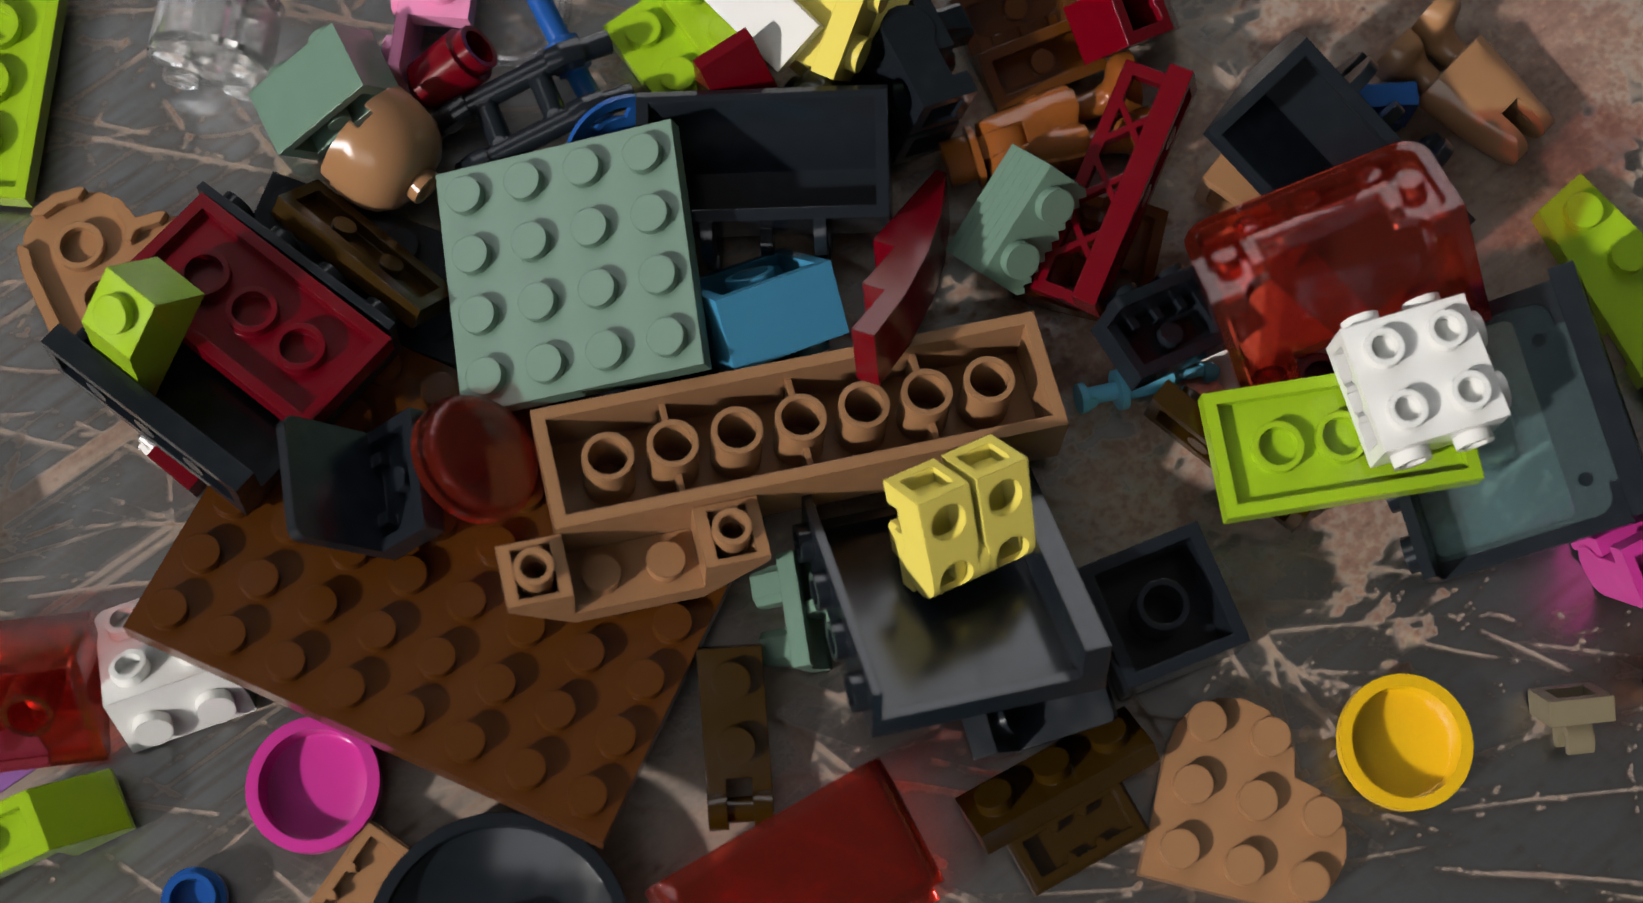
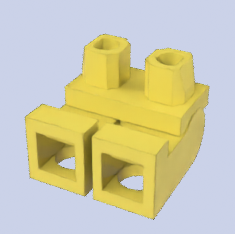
[883,434,1036,599]

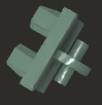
[749,550,833,674]

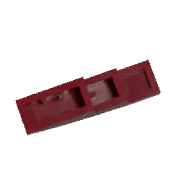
[851,170,950,386]

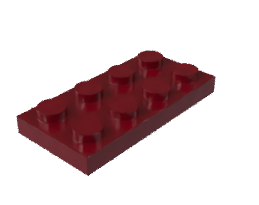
[130,193,395,422]

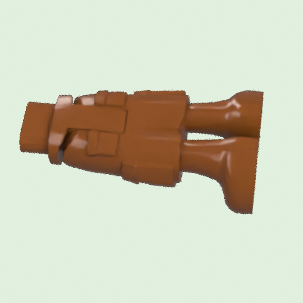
[938,50,1151,188]

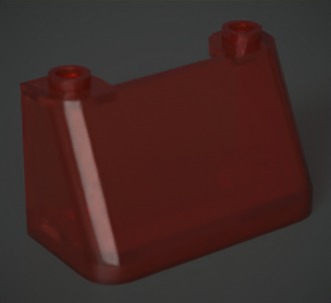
[1184,141,1492,388]

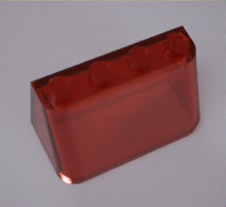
[644,758,945,903]

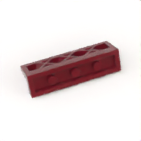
[1029,59,1197,318]

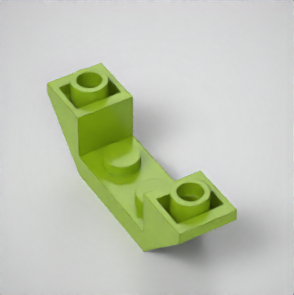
[0,768,136,879]

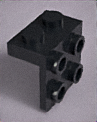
[276,407,445,560]

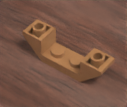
[495,495,772,623]

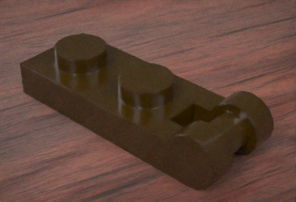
[696,643,775,831]

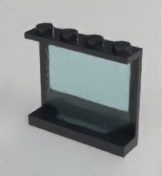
[1386,260,1643,585]

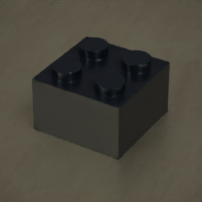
[1077,521,1251,701]

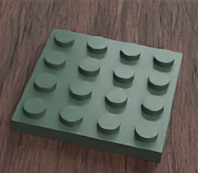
[435,119,712,420]

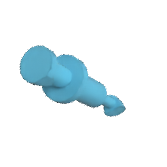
[1073,361,1220,414]

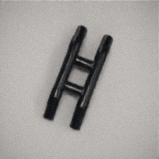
[432,30,635,171]

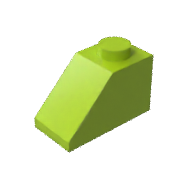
[81,257,205,396]

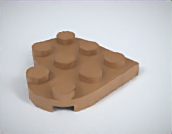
[17,187,177,335]
[1136,697,1347,903]

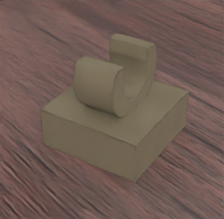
[1528,682,1616,755]

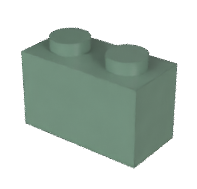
[248,22,398,161]

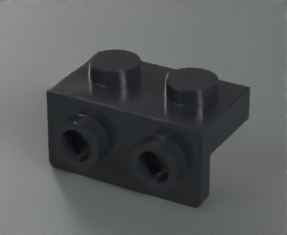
[1091,259,1236,391]

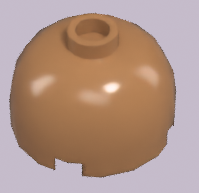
[321,86,442,212]

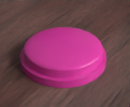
[245,717,383,855]

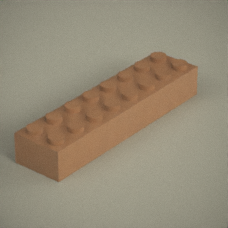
[530,311,1069,553]

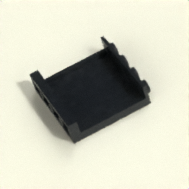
[41,181,402,516]
[792,454,1112,738]

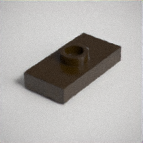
[1006,782,1151,897]

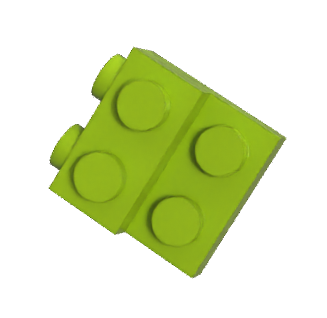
[602,0,768,92]

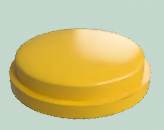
[1336,673,1474,812]

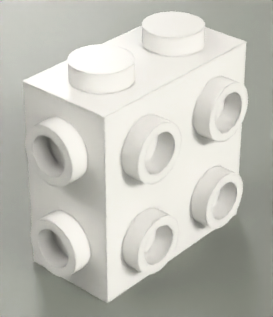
[1326,292,1512,471]

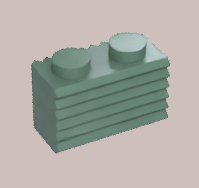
[945,143,1087,296]

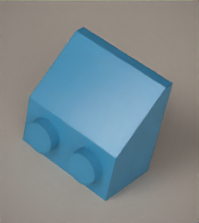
[699,248,849,371]

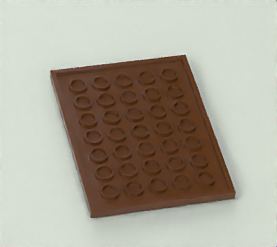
[123,346,765,849]

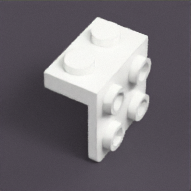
[94,598,257,753]

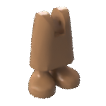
[1375,0,1555,166]

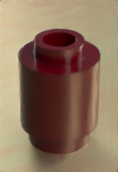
[407,25,498,110]

